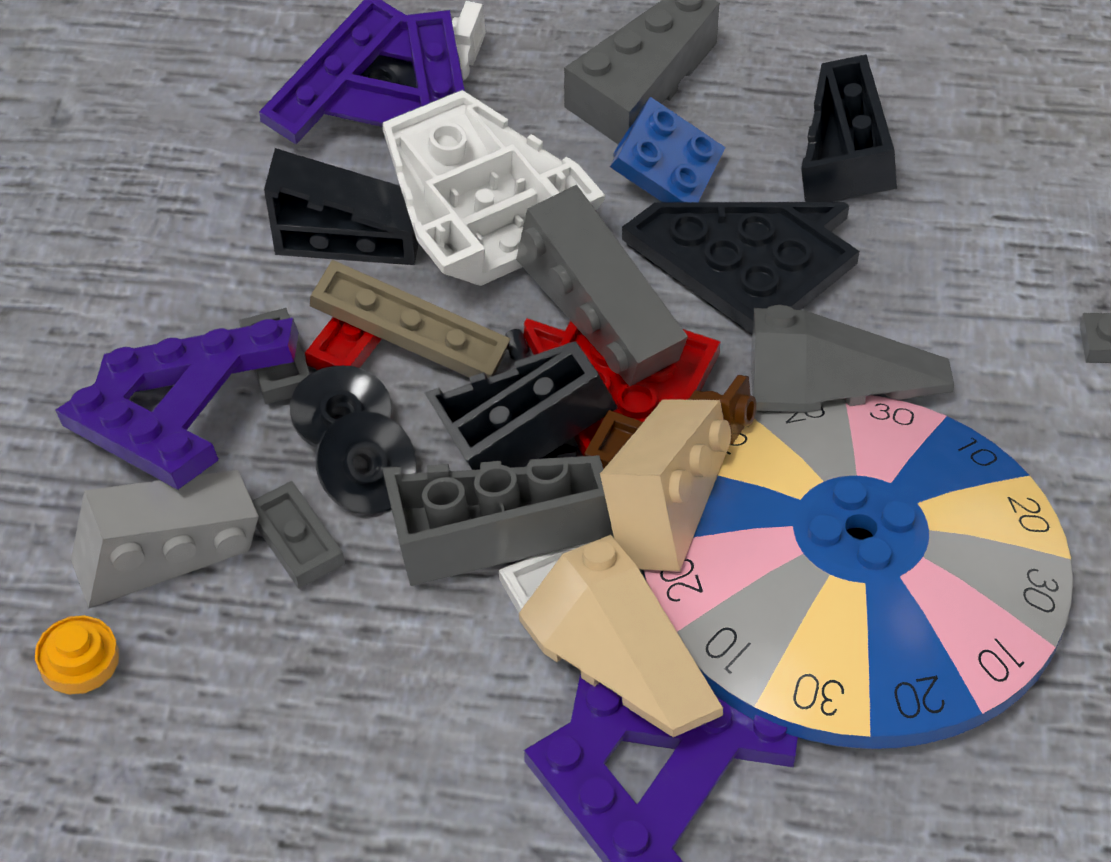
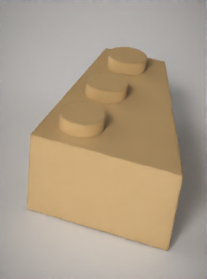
[600,400,731,571]

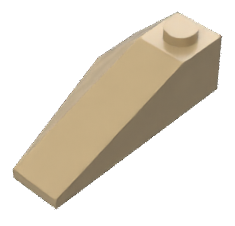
[519,535,723,737]

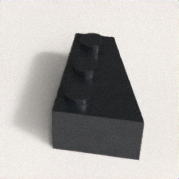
[801,54,897,202]
[264,148,419,265]
[424,341,618,470]

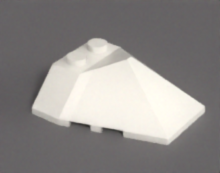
[383,90,605,286]

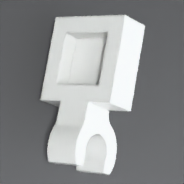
[452,1,486,81]

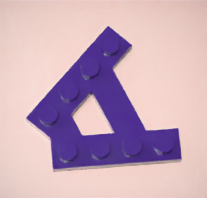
[259,0,465,145]
[55,318,299,490]
[524,674,798,862]

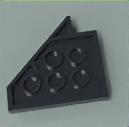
[622,202,860,333]

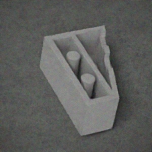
[71,470,259,609]

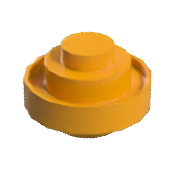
[35,615,119,695]

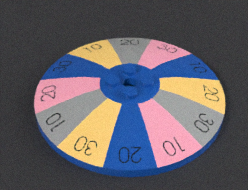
[642,395,1073,749]

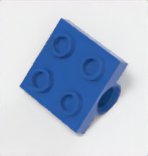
[610,97,726,202]

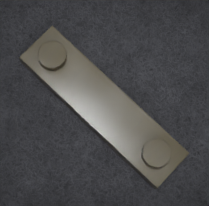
[309,259,511,377]

